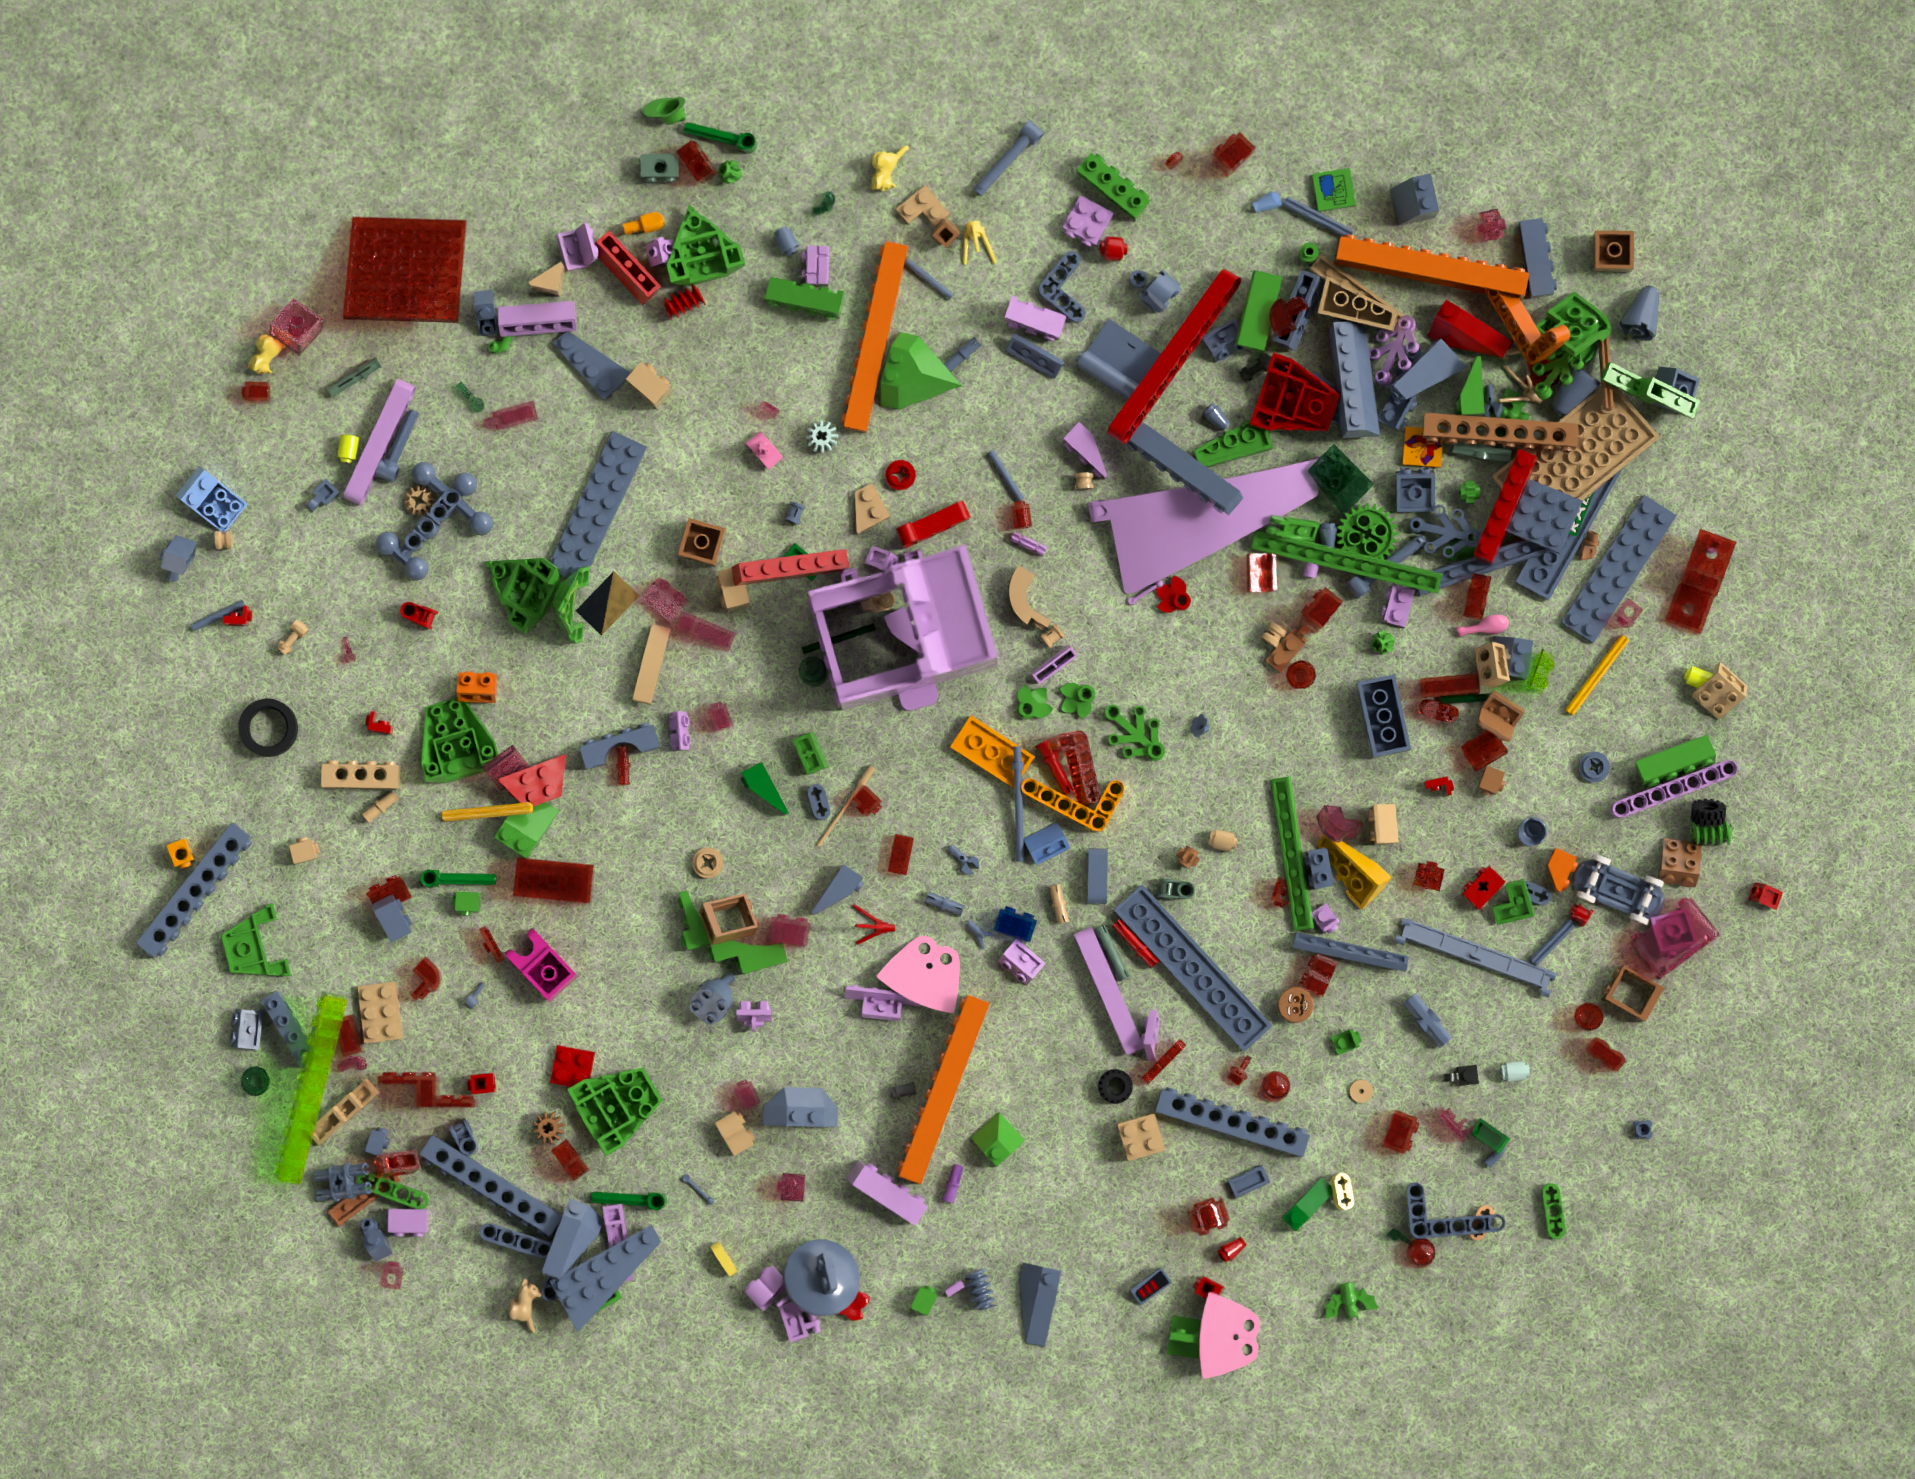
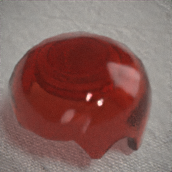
[1286,660,1317,689]
[1574,1002,1604,1031]
[1260,1071,1290,1102]
[1407,1238,1436,1268]

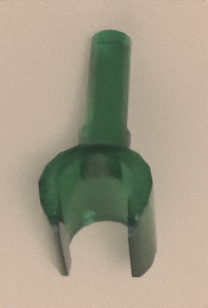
[1387,1228,1414,1247]

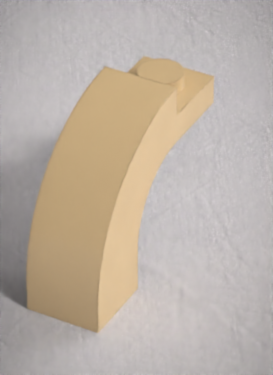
[1009,565,1052,630]

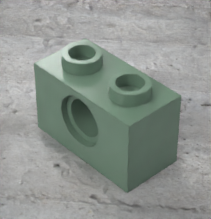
[641,154,680,183]

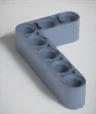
[1407,1182,1505,1239]
[480,1223,558,1301]

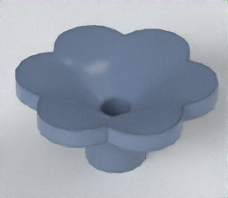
[1190,714,1210,738]

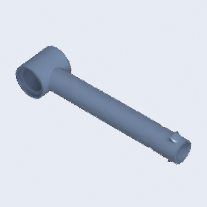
[973,120,1044,196]
[1346,534,1427,599]

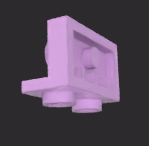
[1381,584,1415,628]
[998,939,1046,985]

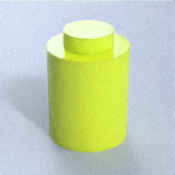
[337,434,359,464]
[1683,666,1713,688]

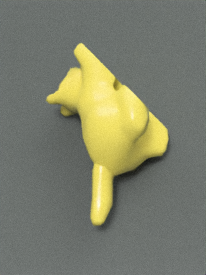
[871,146,909,192]
[248,335,297,374]

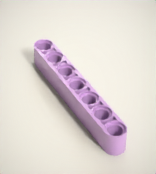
[343,379,416,506]
[1610,760,1738,818]
[1074,927,1144,1056]

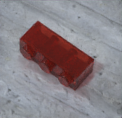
[1419,673,1480,699]

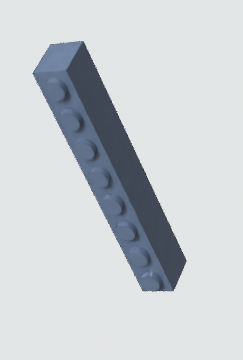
[1126,422,1243,516]

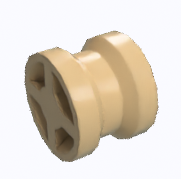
[1075,473,1094,490]
[215,530,233,550]

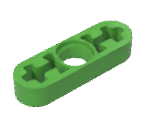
[1542,1183,1566,1239]

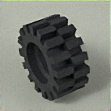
[1690,799,1726,827]
[1098,1069,1133,1104]

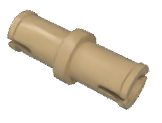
[362,790,399,823]
[1048,884,1069,924]

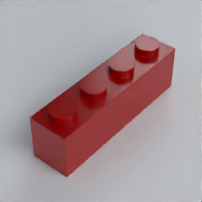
[594,231,661,305]

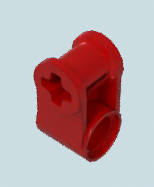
[400,602,438,630]

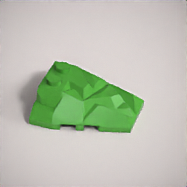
[567,1068,663,1156]

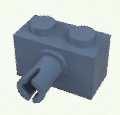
[160,535,198,582]

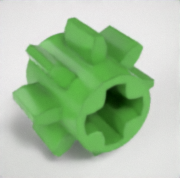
[718,160,742,184]
[1459,481,1480,504]
[1371,630,1395,655]

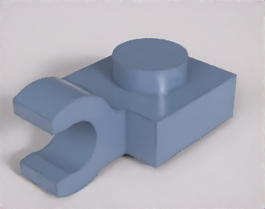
[307,479,340,512]

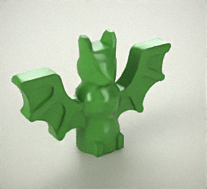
[1490,387,1530,437]
[1325,1282,1379,1322]

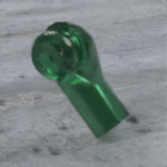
[812,191,835,217]

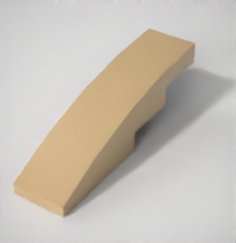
[633,624,671,705]
[306,1079,379,1146]

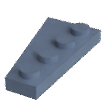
[553,331,631,400]

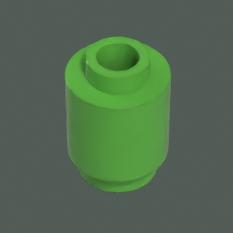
[1299,243,1319,264]

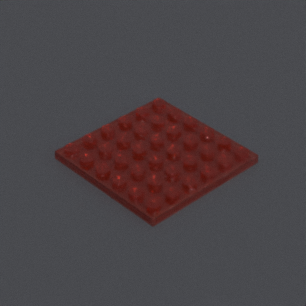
[343,217,467,323]

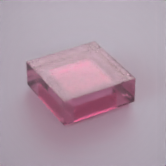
[759,400,780,418]

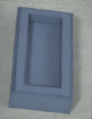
[1227,1165,1270,1199]

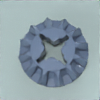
[1579,752,1610,782]

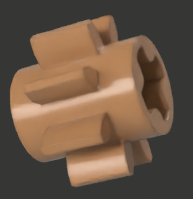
[1176,845,1200,869]

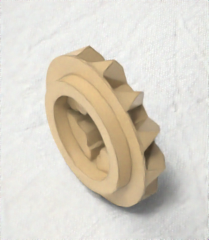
[404,485,435,516]
[693,847,723,878]

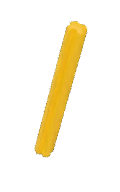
[1566,635,1629,715]
[442,802,533,822]

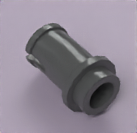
[891,1082,916,1100]

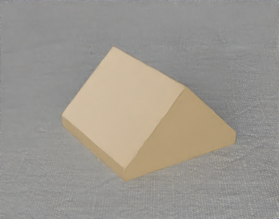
[529,262,566,296]

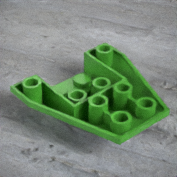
[421,698,500,783]

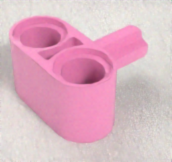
[746,431,783,470]

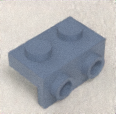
[1304,848,1334,890]

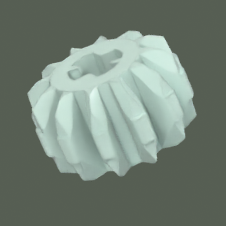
[806,420,838,453]

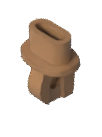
[1579,530,1600,560]

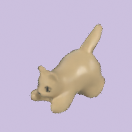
[509,1278,541,1333]

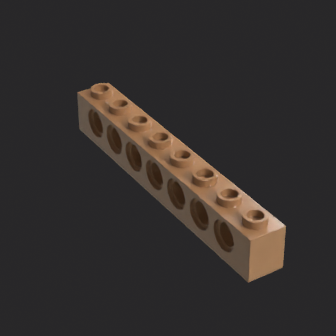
[1422,413,1578,452]

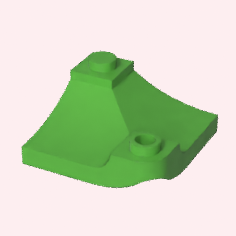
[1536,292,1611,357]

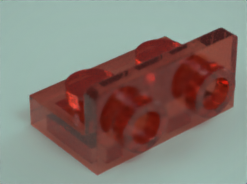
[1461,730,1508,772]

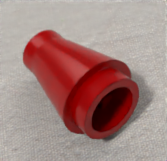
[1217,1237,1247,1263]

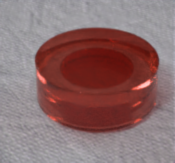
[1165,152,1183,170]

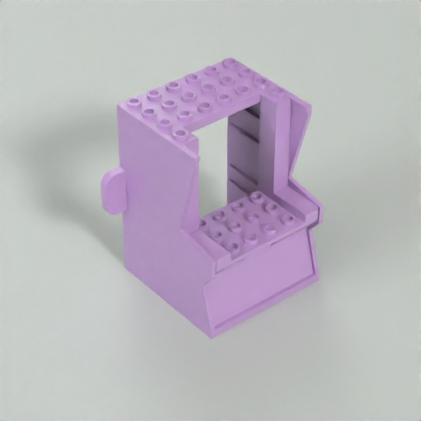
[807,545,998,711]

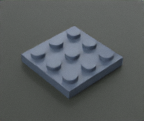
[1507,479,1583,554]

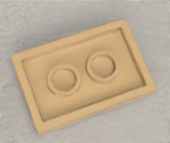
[357,981,403,1044]

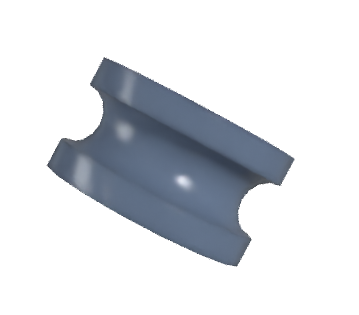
[1130,270,1147,288]

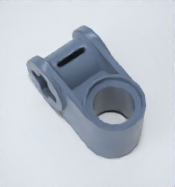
[448,1117,479,1156]

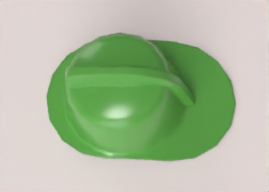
[643,97,686,125]

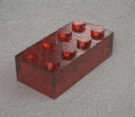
[513,858,595,904]

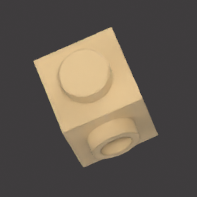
[289,837,320,865]

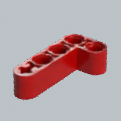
[895,500,971,549]

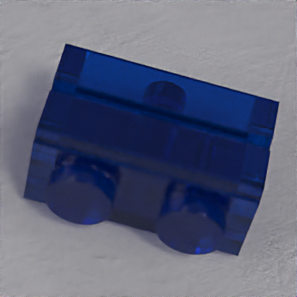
[993,906,1037,942]

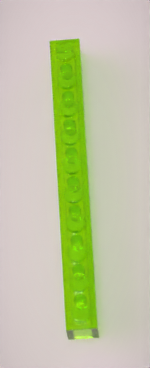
[273,991,348,1185]

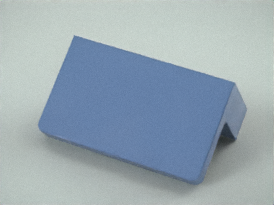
[1024,822,1070,865]

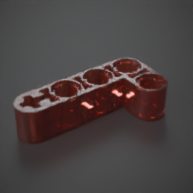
[1047,730,1100,806]

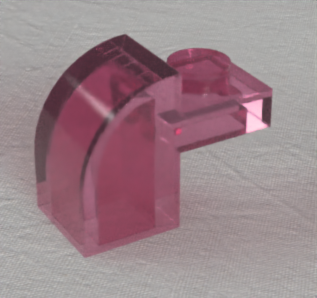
[1316,805,1363,843]

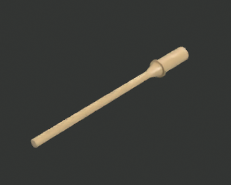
[817,765,876,847]

